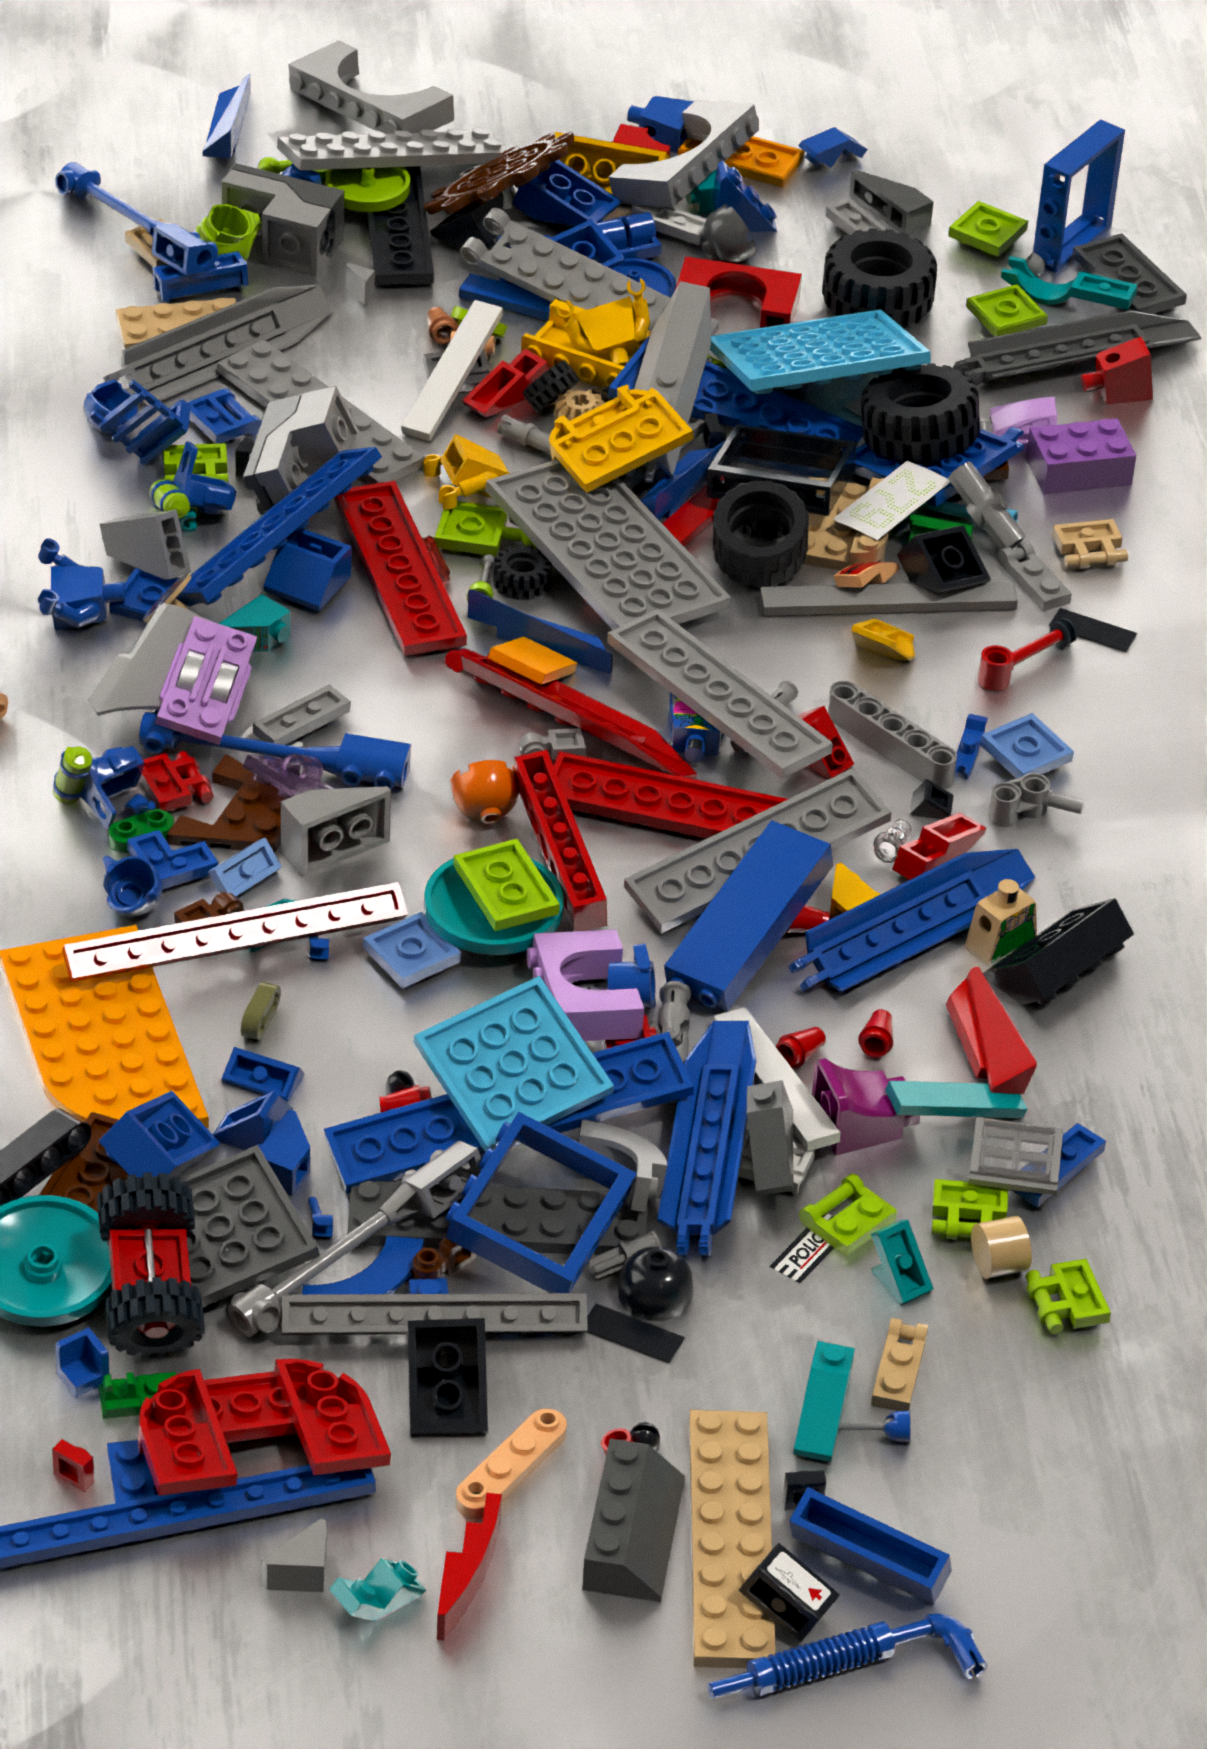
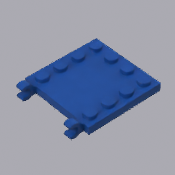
[854,427,1024,507]

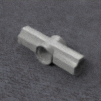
[948,461,1026,549]

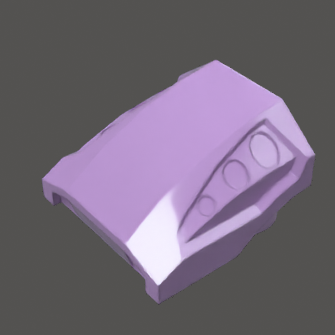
[989,397,1057,453]

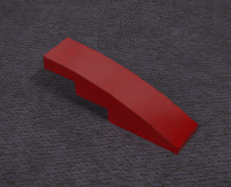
[436,1493,502,1641]

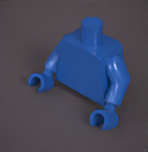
[37,538,125,630]

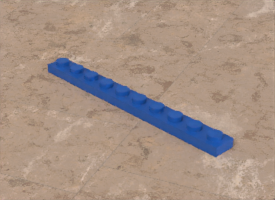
[0,1464,376,1568]

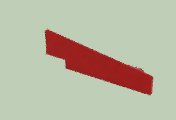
[946,967,1037,1094]

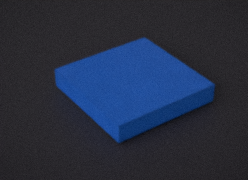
[109,568,180,622]

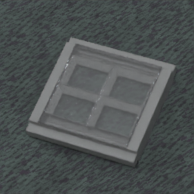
[968,1117,1063,1196]

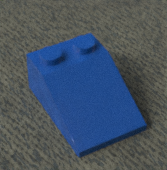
[512,160,622,226]
[99,1091,221,1179]

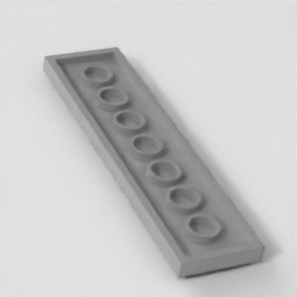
[277,128,507,170]
[217,340,425,485]
[607,609,833,779]
[624,768,892,933]

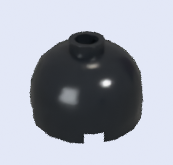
[618,1246,693,1321]

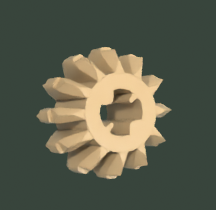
[554,388,605,421]

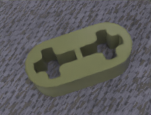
[240,982,281,1040]

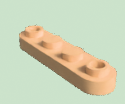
[456,1409,567,1519]

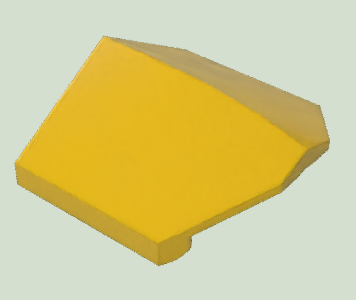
[851,618,915,661]

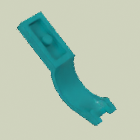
[1001,256,1137,310]

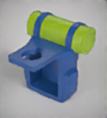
[150,441,237,518]
[53,746,145,830]

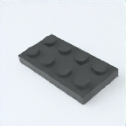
[1072,233,1187,314]

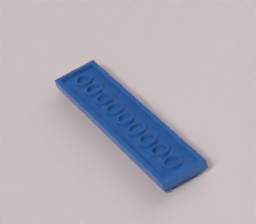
[323,1031,694,1194]

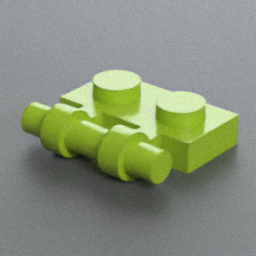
[163,443,228,482]
[931,1179,1008,1240]
[1025,1259,1111,1334]

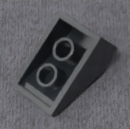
[408,1318,488,1436]

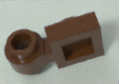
[174,892,244,924]
[412,1236,476,1280]

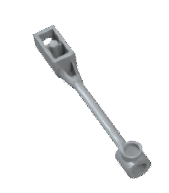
[228,1141,482,1337]

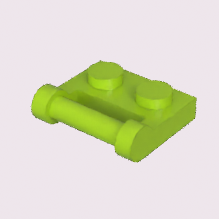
[798,1173,897,1257]

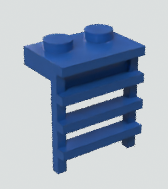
[90,379,191,465]

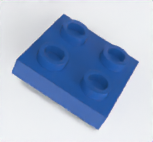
[595,212,662,259]

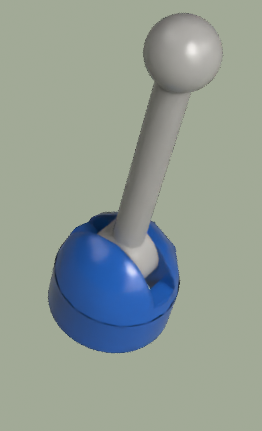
[839,1411,911,1442]

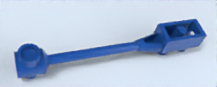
[55,162,218,275]
[139,709,411,790]

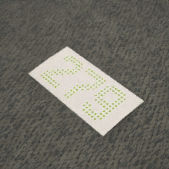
[832,461,950,540]

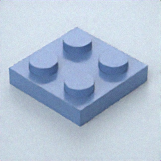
[980,713,1074,778]
[363,912,461,989]

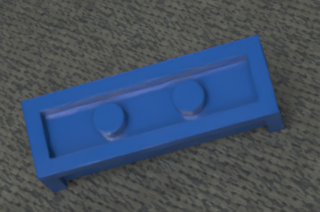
[153,251,249,302]

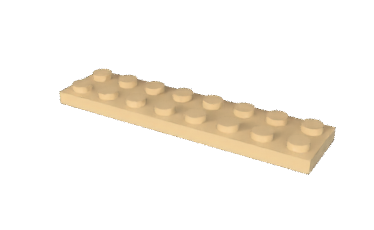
[689,1410,776,1668]

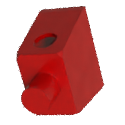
[1081,337,1153,404]

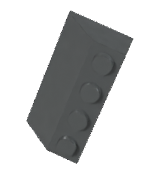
[582,1439,685,1602]

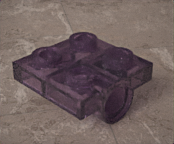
[242,754,333,799]

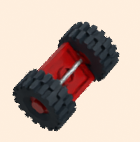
[97,1172,205,1357]

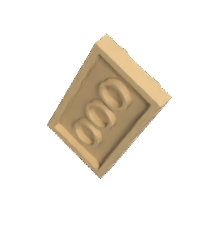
[116,298,236,349]

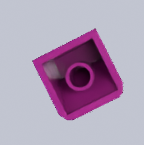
[812,1058,920,1156]

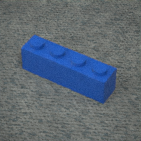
[789,1487,952,1605]

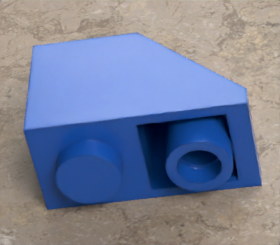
[258,1109,310,1196]

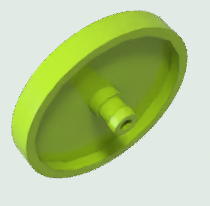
[325,167,410,212]

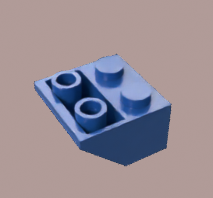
[263,529,352,611]

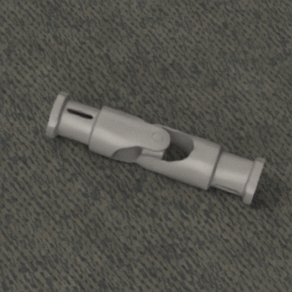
[658,981,691,1104]

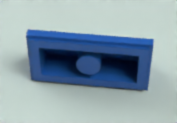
[221,1047,305,1102]

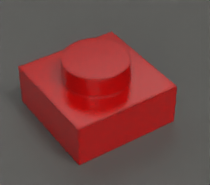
[52,1439,94,1492]

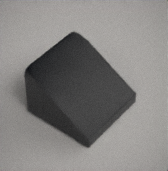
[909,779,954,819]

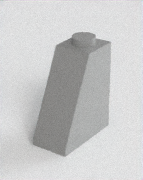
[99,509,191,580]

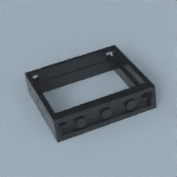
[706,424,857,516]

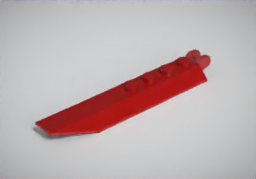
[445,649,697,778]

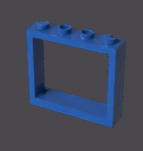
[1033,119,1125,273]
[445,1111,637,1293]

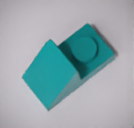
[871,1219,934,1303]

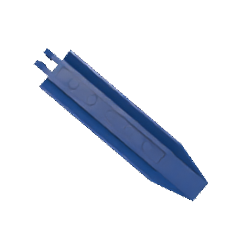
[788,849,1035,992]
[657,1020,757,1257]

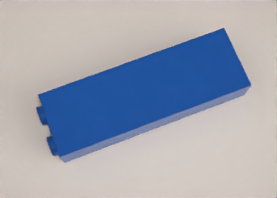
[664,820,833,1012]

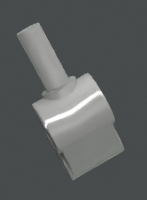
[988,773,1084,827]

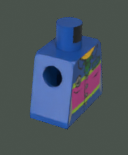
[668,692,726,762]

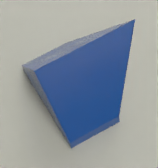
[212,1091,294,1150]

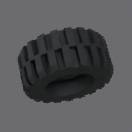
[822,228,938,328]
[860,363,980,464]

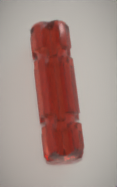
[421,535,450,583]

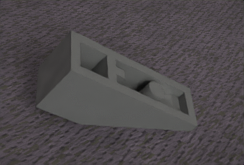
[849,170,934,235]
[747,1080,794,1196]

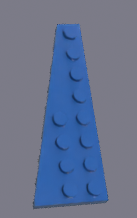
[607,336,864,452]

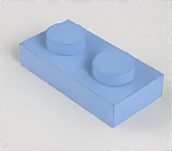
[208,837,282,896]

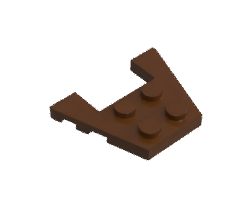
[167,754,293,853]

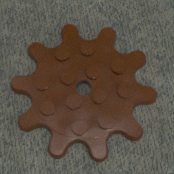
[423,131,575,215]

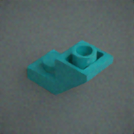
[329,1558,426,1621]

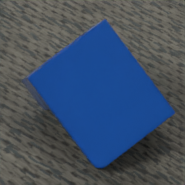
[55,1327,109,1398]

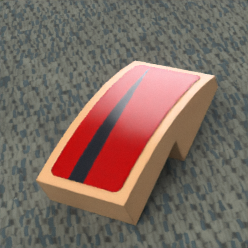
[834,562,900,587]

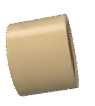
[971,1216,1032,1279]

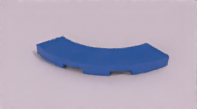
[302,1236,424,1295]

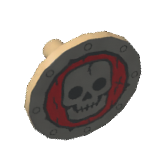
[142,573,192,623]

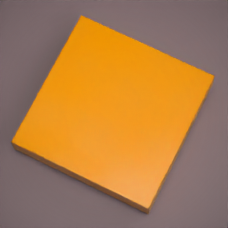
[488,636,577,685]

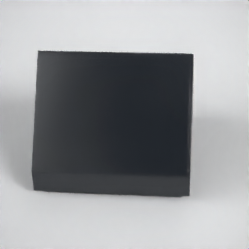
[235,435,255,476]

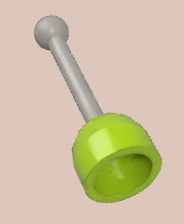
[466,554,494,602]

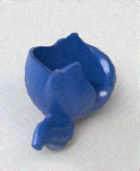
[83,380,138,435]
[102,856,163,917]

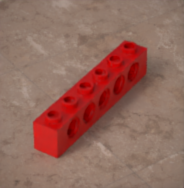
[514,749,607,932]

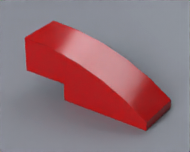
[462,349,549,417]
[892,812,986,880]

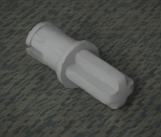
[588,1231,662,1279]

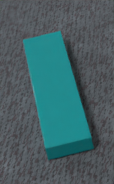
[885,1081,1028,1118]

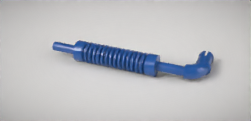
[708,1613,988,1699]

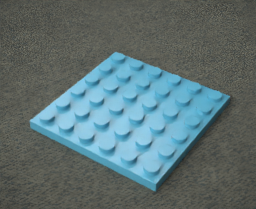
[710,309,931,394]

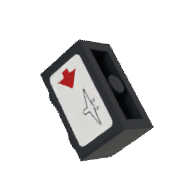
[738,1542,840,1643]

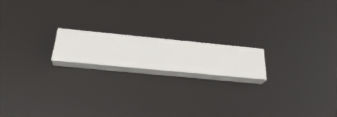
[401,300,503,441]
[713,1007,840,1151]

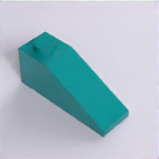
[793,1341,855,1462]

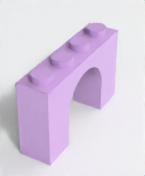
[527,929,644,1041]

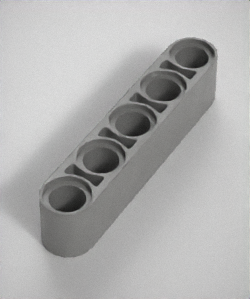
[827,681,957,790]

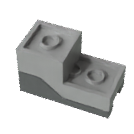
[222,163,344,277]
[243,386,361,515]

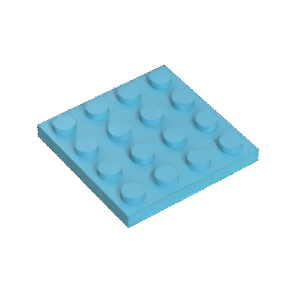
[413,976,614,1152]

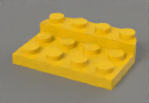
[549,385,694,493]

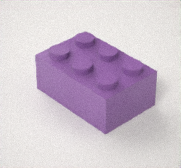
[1026,419,1137,495]

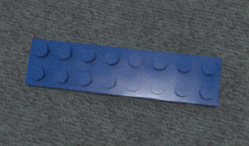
[176,447,382,606]

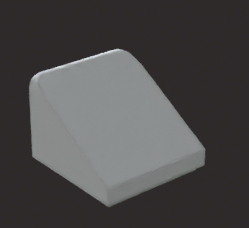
[346,263,375,305]

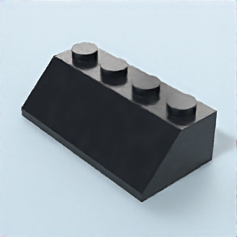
[983,898,1134,1005]

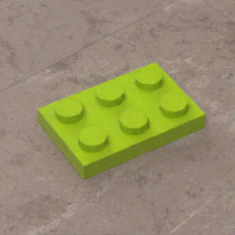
[453,838,560,932]

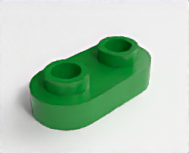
[108,809,174,853]

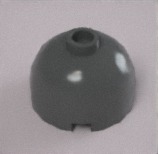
[702,204,757,264]

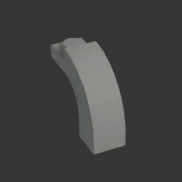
[578,1120,667,1212]

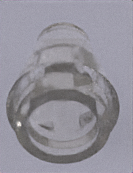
[873,819,912,863]

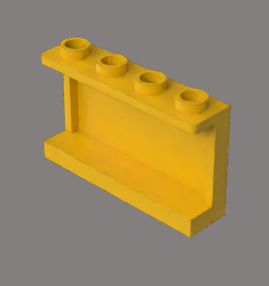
[521,299,651,387]

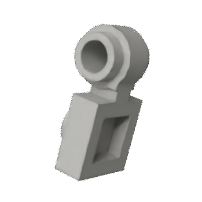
[519,728,586,760]

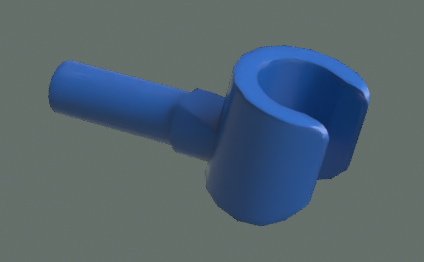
[124,794,155,816]
[309,936,329,959]
[308,1197,333,1237]

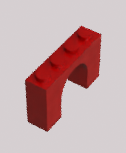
[675,256,802,328]

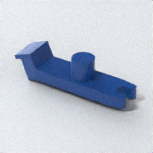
[955,714,988,780]

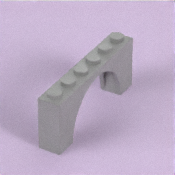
[288,40,455,134]
[609,100,759,208]

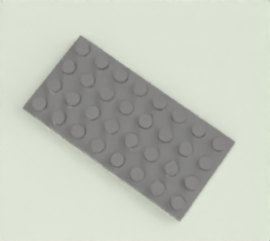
[485,460,731,630]

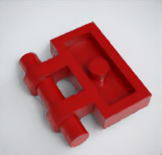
[140,751,214,811]

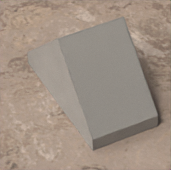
[261,1518,327,1592]

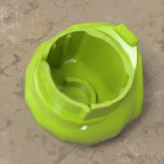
[195,204,262,261]

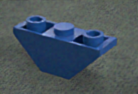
[712,160,777,232]

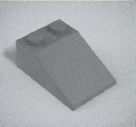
[281,786,391,876]

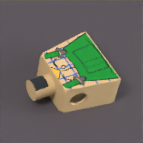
[965,879,1037,965]

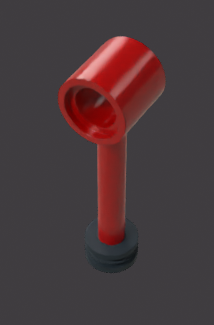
[977,618,1077,691]

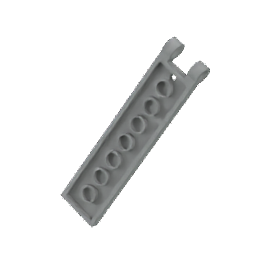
[459,208,719,336]

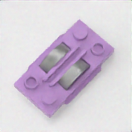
[155,616,257,745]

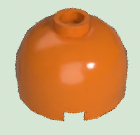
[450,760,519,823]

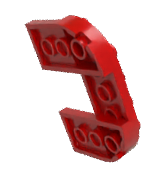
[138,1359,391,1496]

